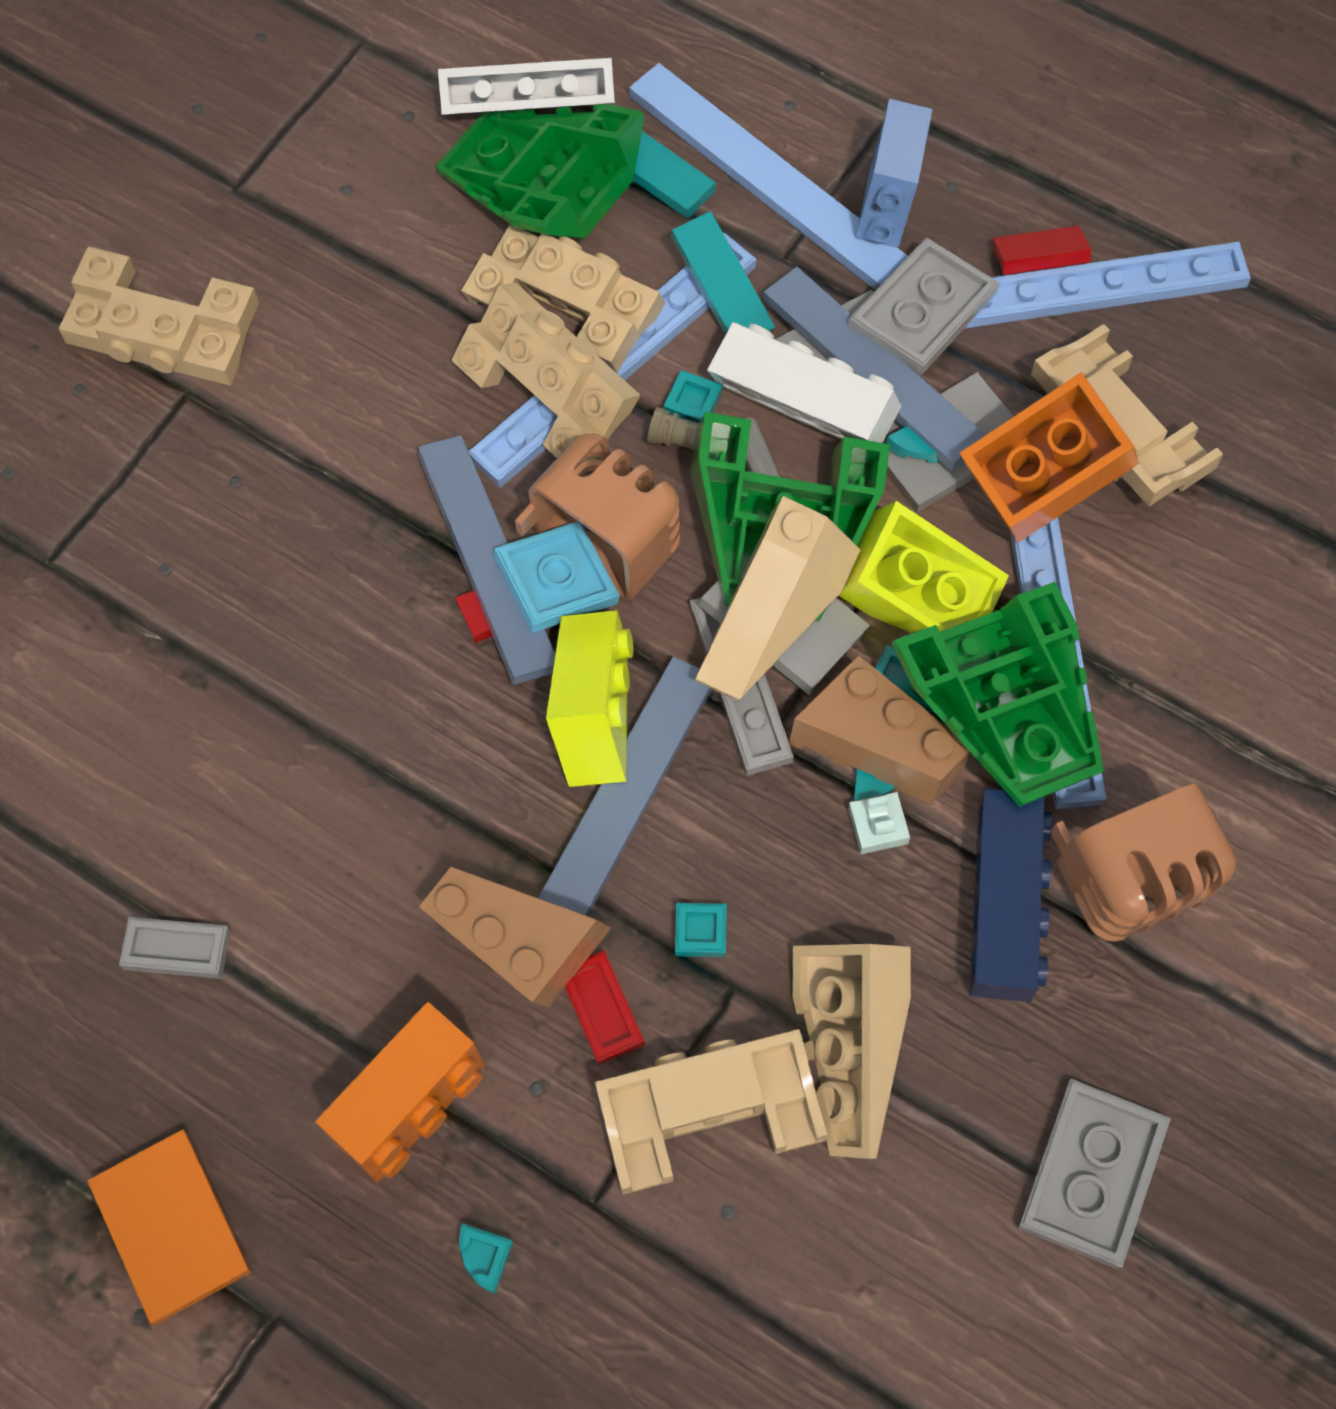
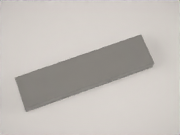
[690,597,793,776]

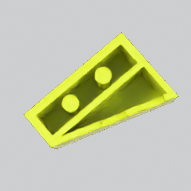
[546,610,633,787]

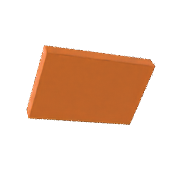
[87,1129,252,1326]

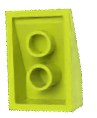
[838,501,1009,633]

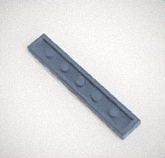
[764,267,985,471]
[418,435,555,685]
[538,657,712,916]

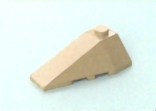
[694,496,860,701]
[793,944,911,1159]

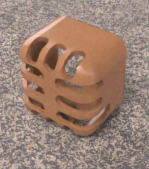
[515,433,680,602]
[1050,783,1237,942]

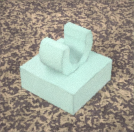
[848,792,910,854]

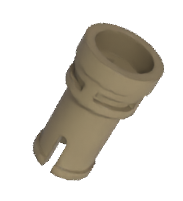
[647,407,699,450]

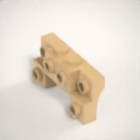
[461,225,665,373]
[59,246,259,386]
[451,283,640,466]
[1031,324,1223,507]
[595,1029,827,1195]

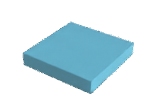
[493,521,620,633]

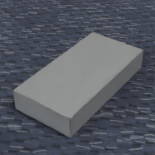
[119,917,231,979]

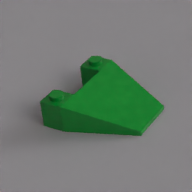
[690,412,890,622]

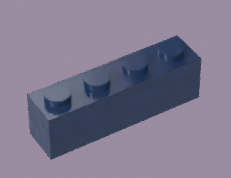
[969,789,1053,1002]

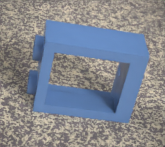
[856,99,932,247]

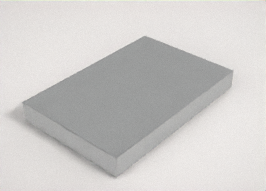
[847,237,1000,376]
[883,372,1014,513]
[699,581,870,695]
[1017,1079,1171,1270]

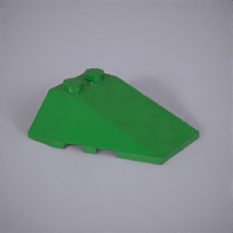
[435,104,644,239]
[891,582,1104,807]

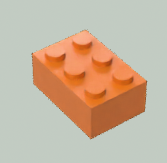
[960,372,1139,543]
[315,1002,485,1183]

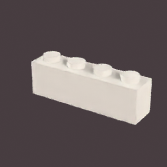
[438,58,615,114]
[707,322,902,443]

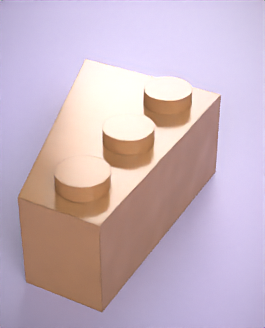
[789,656,970,805]
[419,867,611,1008]

